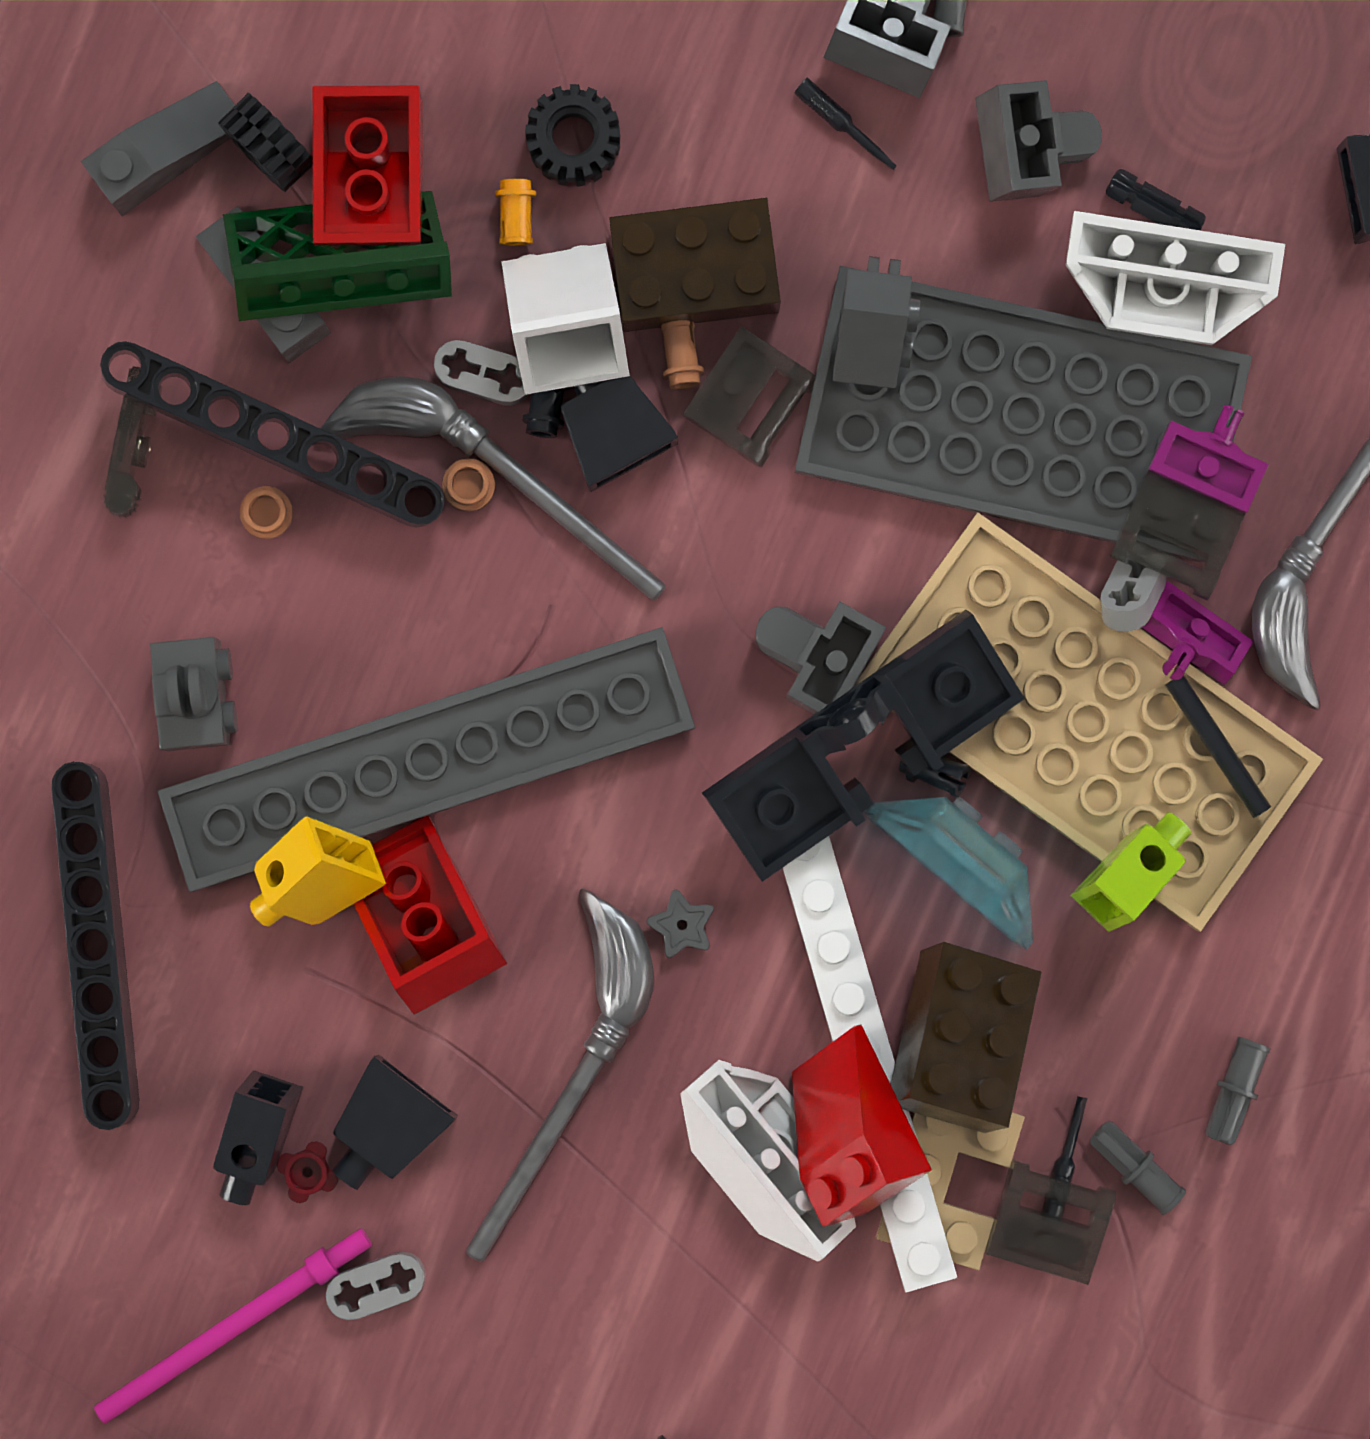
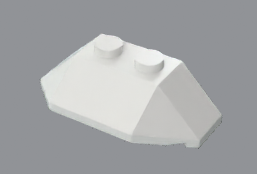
[1065,211,1285,345]
[680,1060,856,1262]

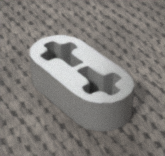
[434,340,529,406]
[1100,548,1166,632]
[326,1251,426,1320]

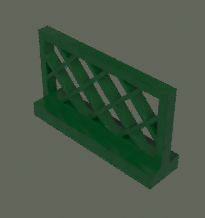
[223,191,452,321]

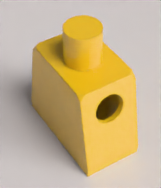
[250,816,386,927]

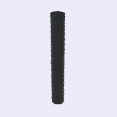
[1165,676,1271,818]

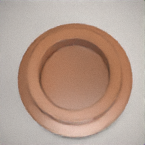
[442,458,495,512]
[240,486,293,539]

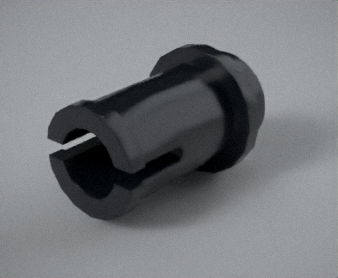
[522,388,565,439]
[899,756,971,798]

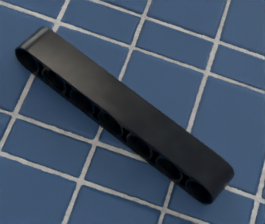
[100,341,445,528]
[51,761,140,1130]

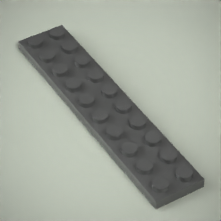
[157,627,695,892]

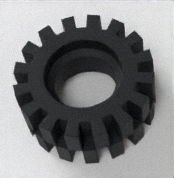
[525,84,621,187]
[218,93,313,192]

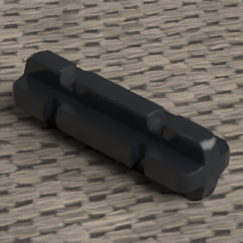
[1106,169,1206,230]

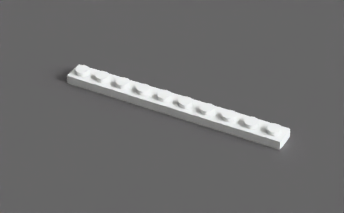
[783,836,957,1292]

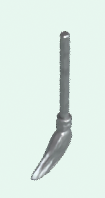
[320,376,666,600]
[1252,437,1370,710]
[466,888,654,1262]

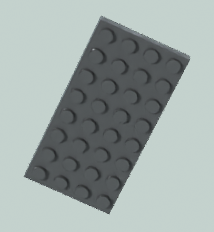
[794,266,1252,563]

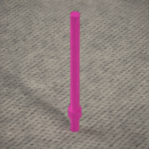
[94,1228,373,1424]

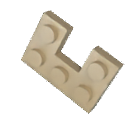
[876,1112,1025,1270]

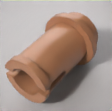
[661,320,704,390]

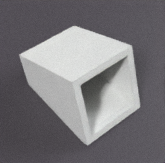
[501,243,630,395]

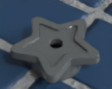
[646,889,714,958]

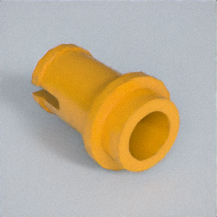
[495,179,536,246]

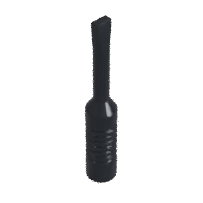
[794,77,897,170]
[1040,1096,1088,1224]

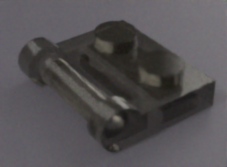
[683,326,816,468]
[1109,470,1245,600]
[985,1160,1116,1285]

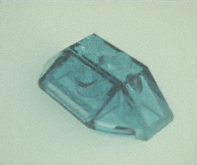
[862,796,1034,950]

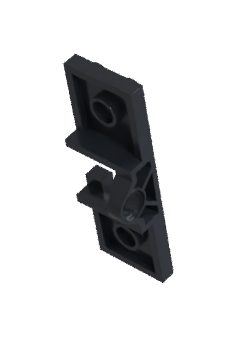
[702,610,1025,882]

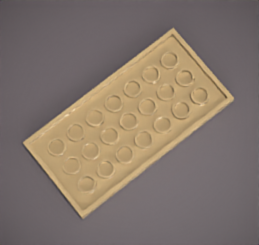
[854,512,1323,932]

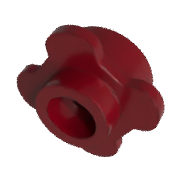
[277,1141,338,1203]

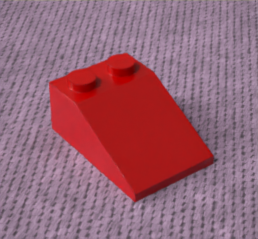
[312,85,423,246]
[354,816,507,1015]
[792,1024,932,1227]

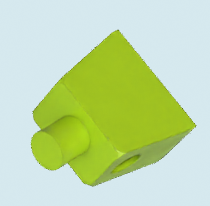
[1070,812,1191,932]

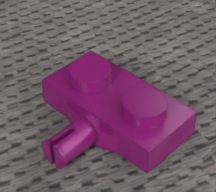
[1147,405,1269,515]
[1142,581,1253,685]

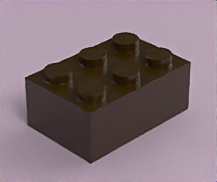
[609,197,781,332]
[891,942,1042,1133]

